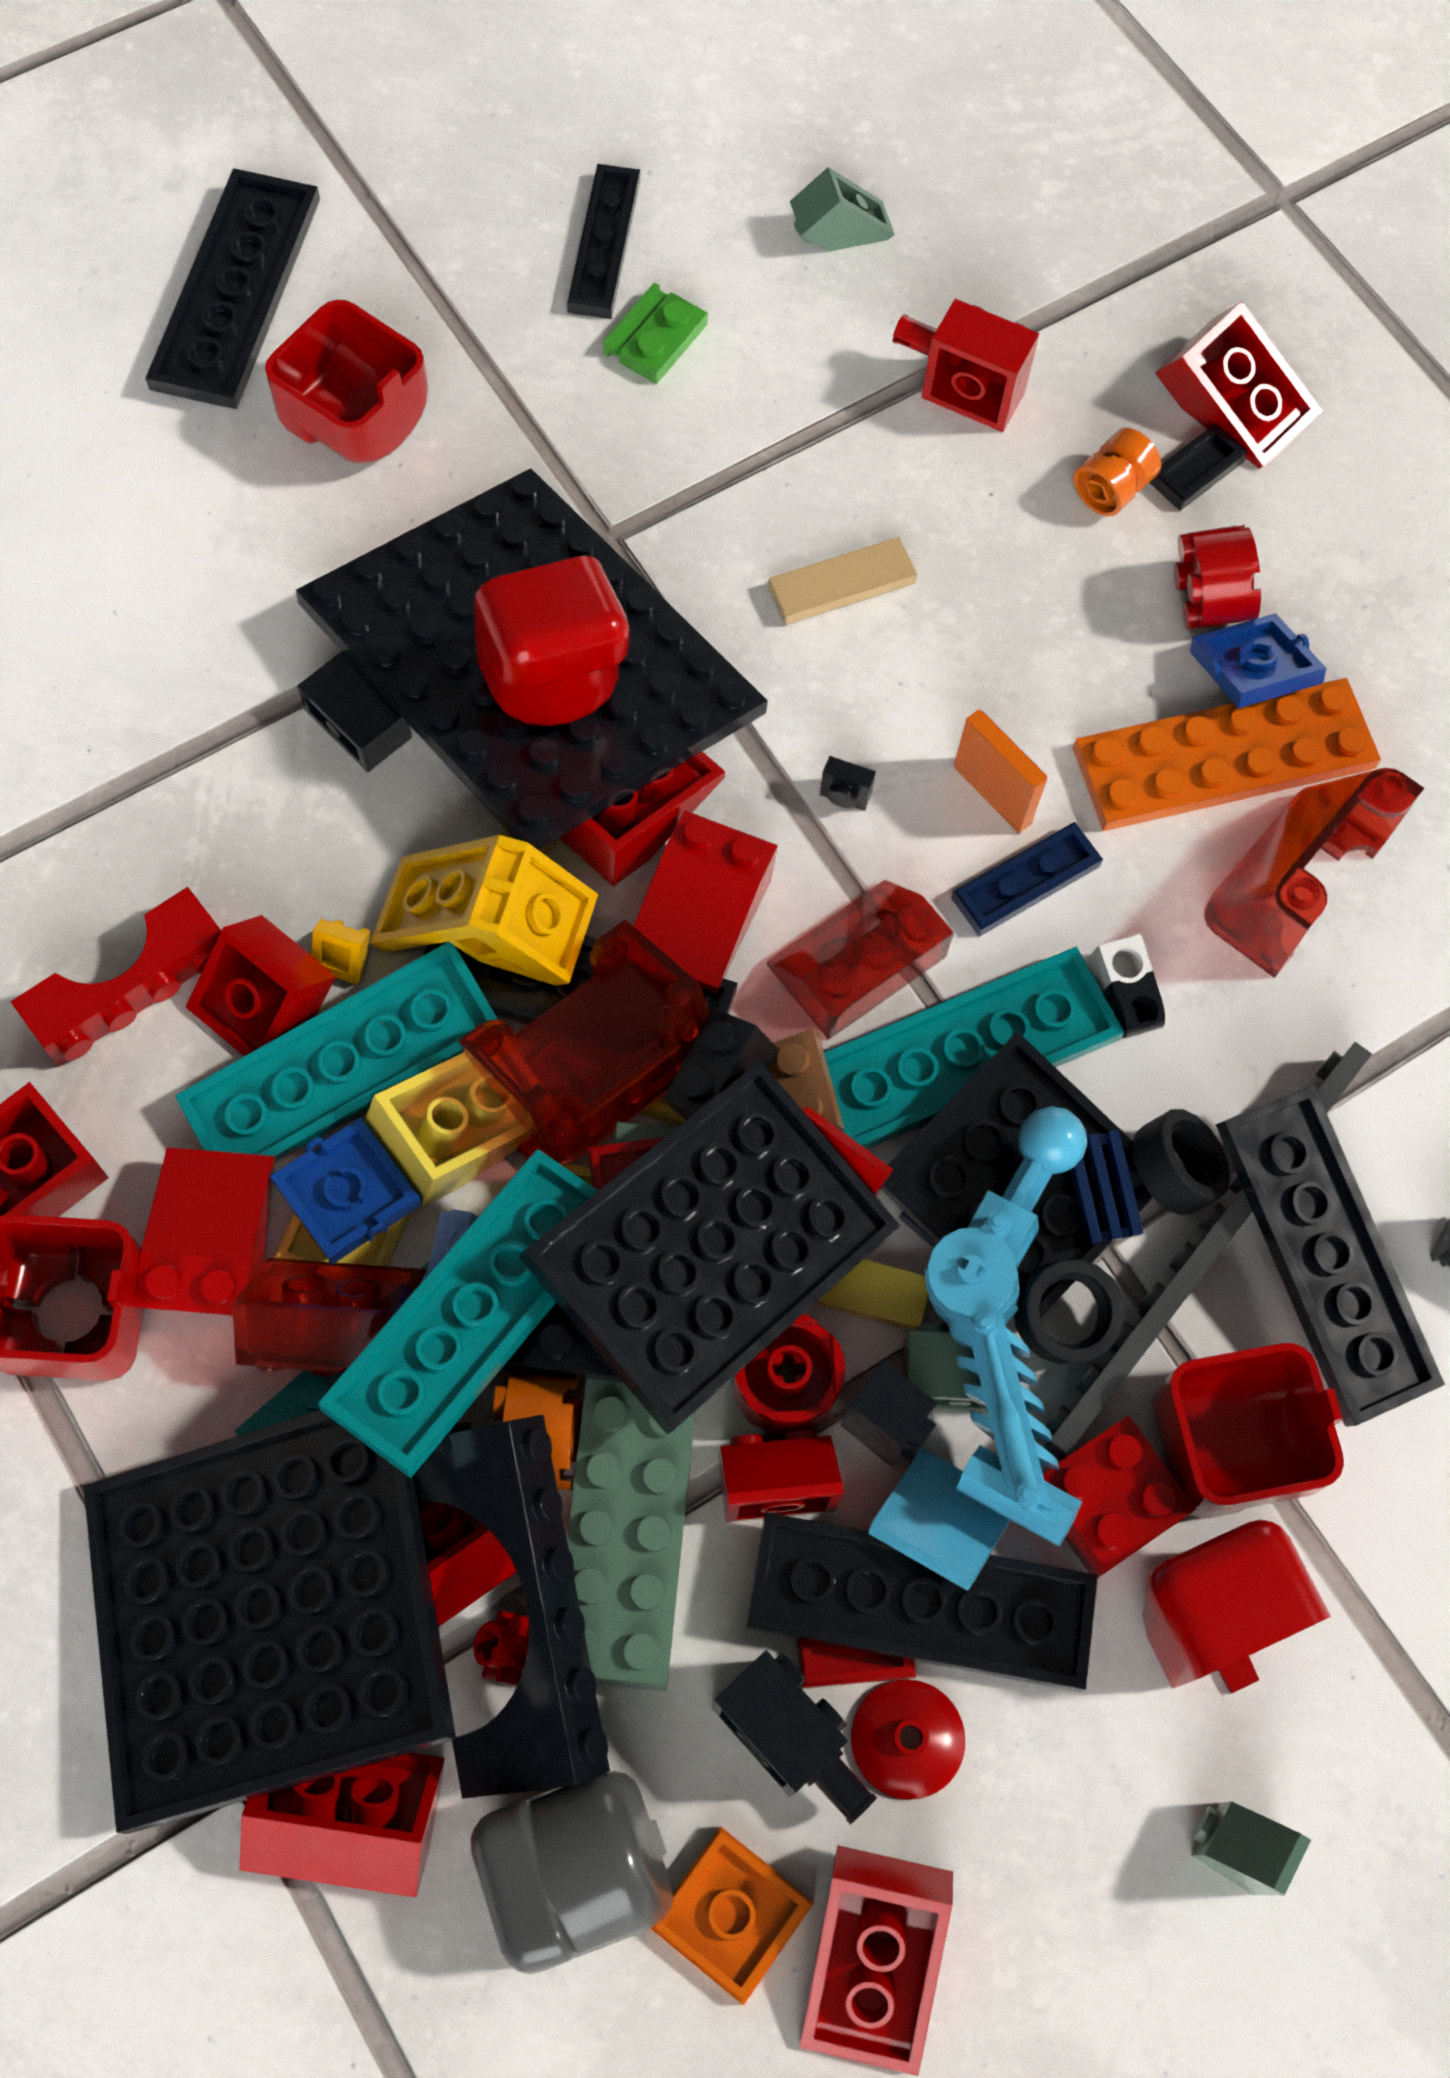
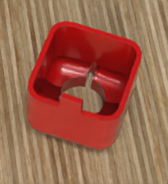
[0,1214,144,1381]

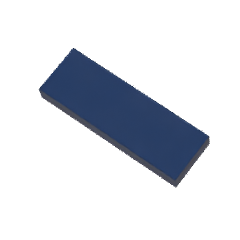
[951,822,1103,937]

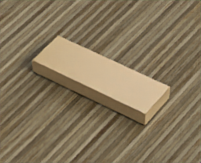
[768,537,917,625]

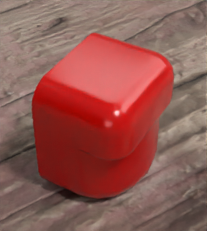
[265,299,428,463]
[474,556,630,726]
[1153,1343,1344,1518]
[1142,1519,1331,1694]

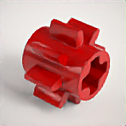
[473,1610,529,1687]

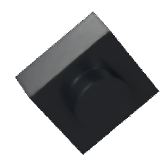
[819,755,876,811]

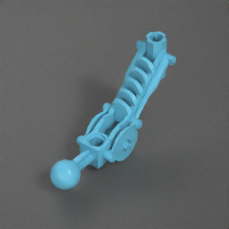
[924,1106,1088,1547]

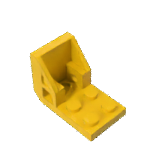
[370,835,598,986]

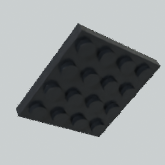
[881,1031,1153,1319]

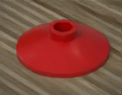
[851,1679,965,1800]

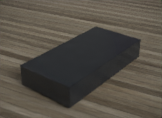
[1150,424,1248,511]

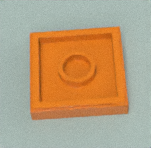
[953,709,1048,834]
[650,1826,815,2006]

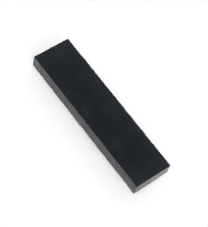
[567,164,640,319]

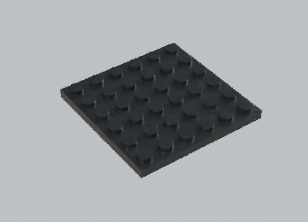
[83,1410,456,1834]

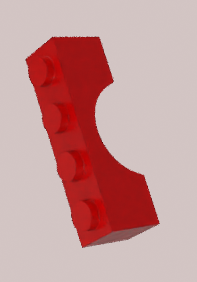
[11,886,221,1067]

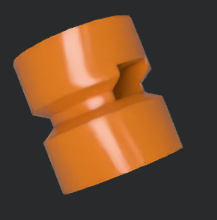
[1073,428,1162,516]

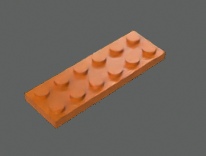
[1073,678,1381,831]

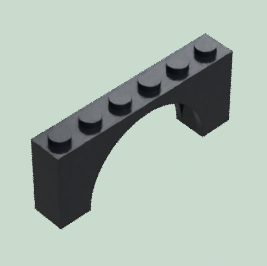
[413,1415,610,1799]

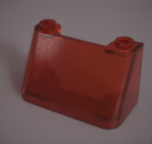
[1204,768,1425,978]
[458,919,710,1165]

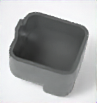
[471,1771,673,1974]

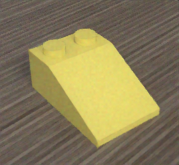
[364,1033,562,1209]

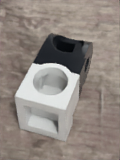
[1087,934,1165,1038]

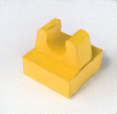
[311,919,370,985]

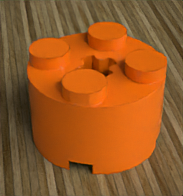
[493,1373,580,1490]

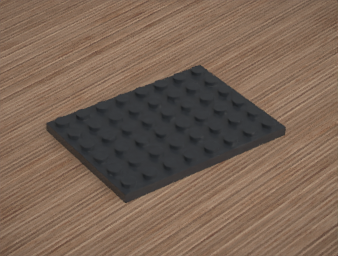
[296,468,768,850]

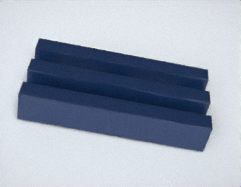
[1070,1130,1144,1246]

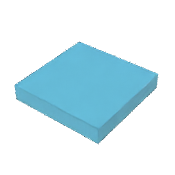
[868,1448,1011,1591]

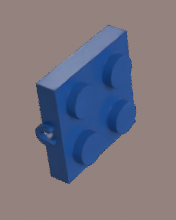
[1190,613,1326,709]
[270,1117,422,1265]

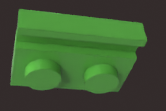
[603,282,708,384]

